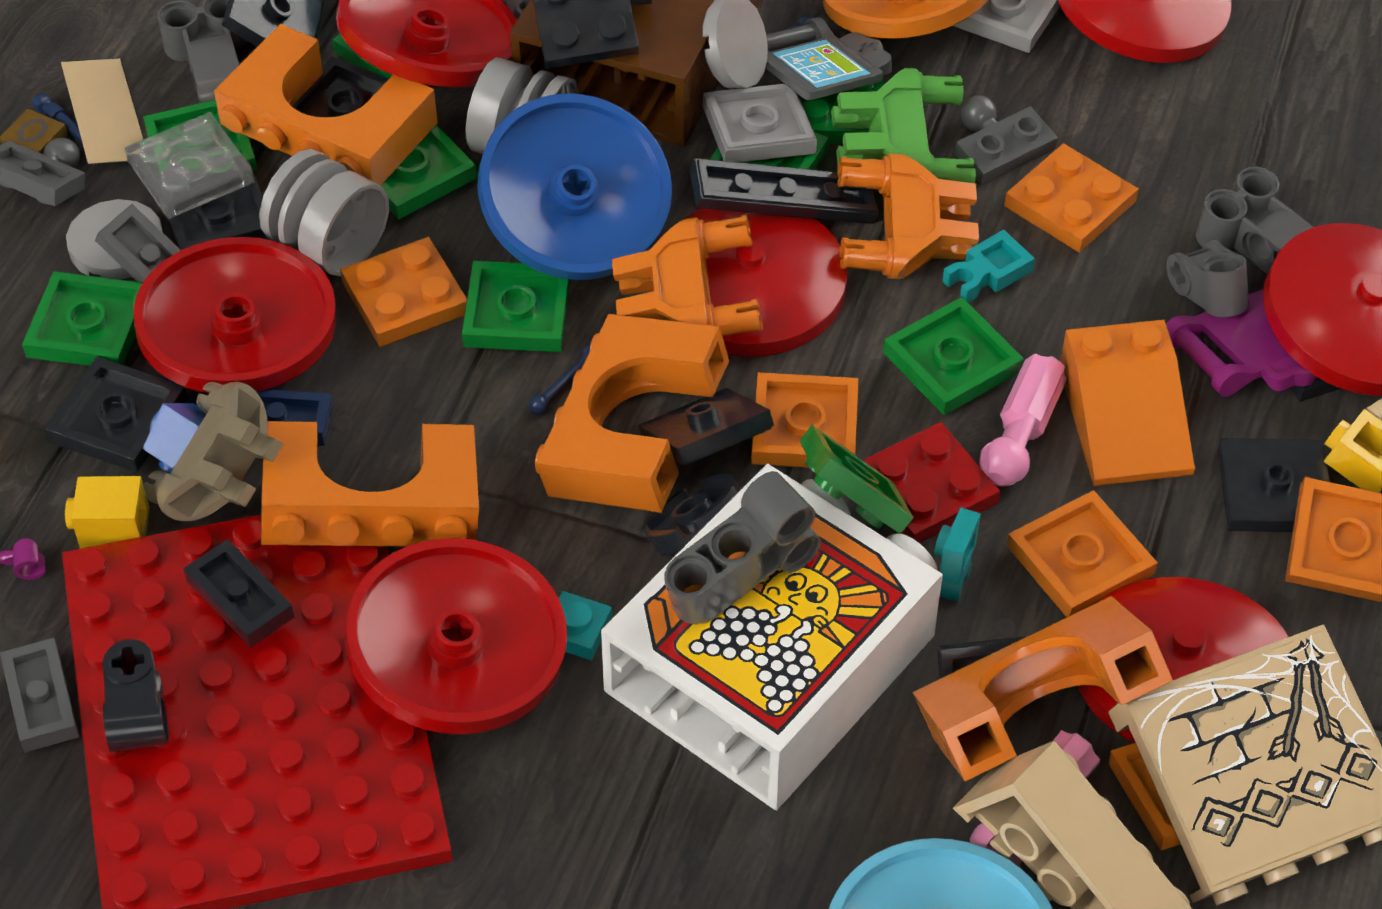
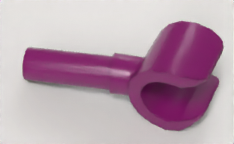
[0,538,45,580]

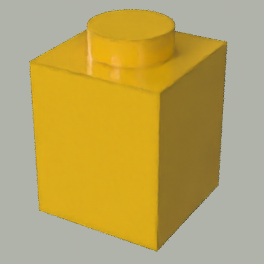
[65,476,150,549]

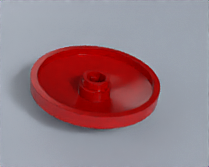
[336,0,517,87]
[1058,0,1231,63]
[681,209,847,357]
[1263,223,1382,396]
[133,237,336,393]
[345,538,567,734]
[1078,577,1289,743]

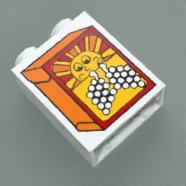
[601,463,943,811]

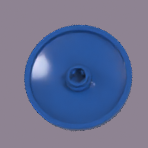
[477,94,672,280]

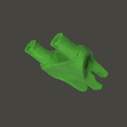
[831,68,976,183]

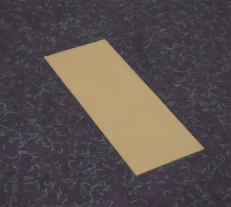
[61,59,149,164]

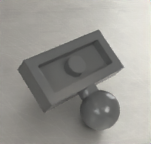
[954,95,1058,185]
[0,138,85,206]

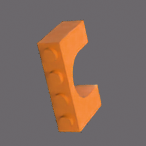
[214,24,438,186]
[535,314,729,513]
[261,421,479,546]
[912,596,1173,781]

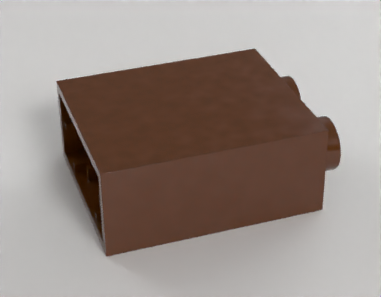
[510,0,761,147]

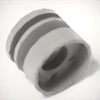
[466,57,579,154]
[259,149,389,276]

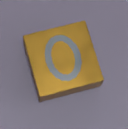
[0,109,68,154]

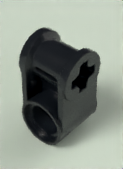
[102,639,169,753]

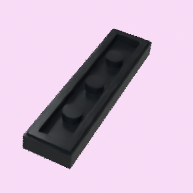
[689,159,879,224]

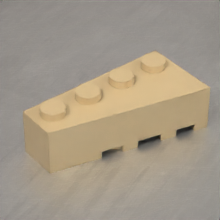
[953,740,1192,909]

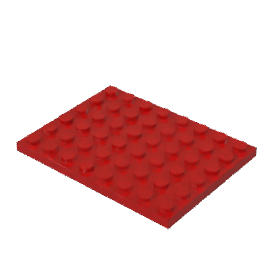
[62,514,453,909]

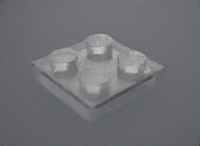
[124,112,254,219]

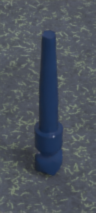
[32,92,83,144]

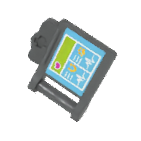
[765,17,892,100]

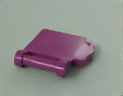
[1166,289,1317,397]

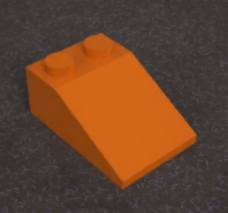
[1060,320,1195,486]

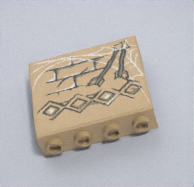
[1108,624,1382,906]

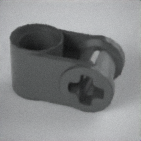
[1166,240,1249,317]

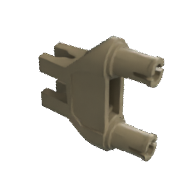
[144,382,283,521]

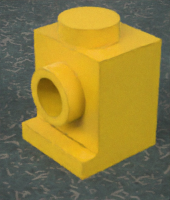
[1323,409,1382,493]

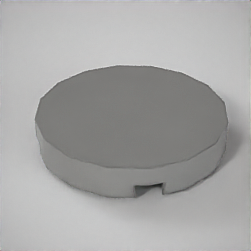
[703,0,768,89]
[66,199,163,280]

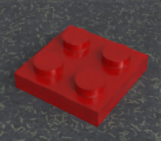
[863,422,1000,543]

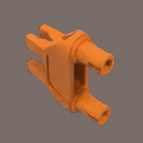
[837,153,979,280]
[612,215,763,337]

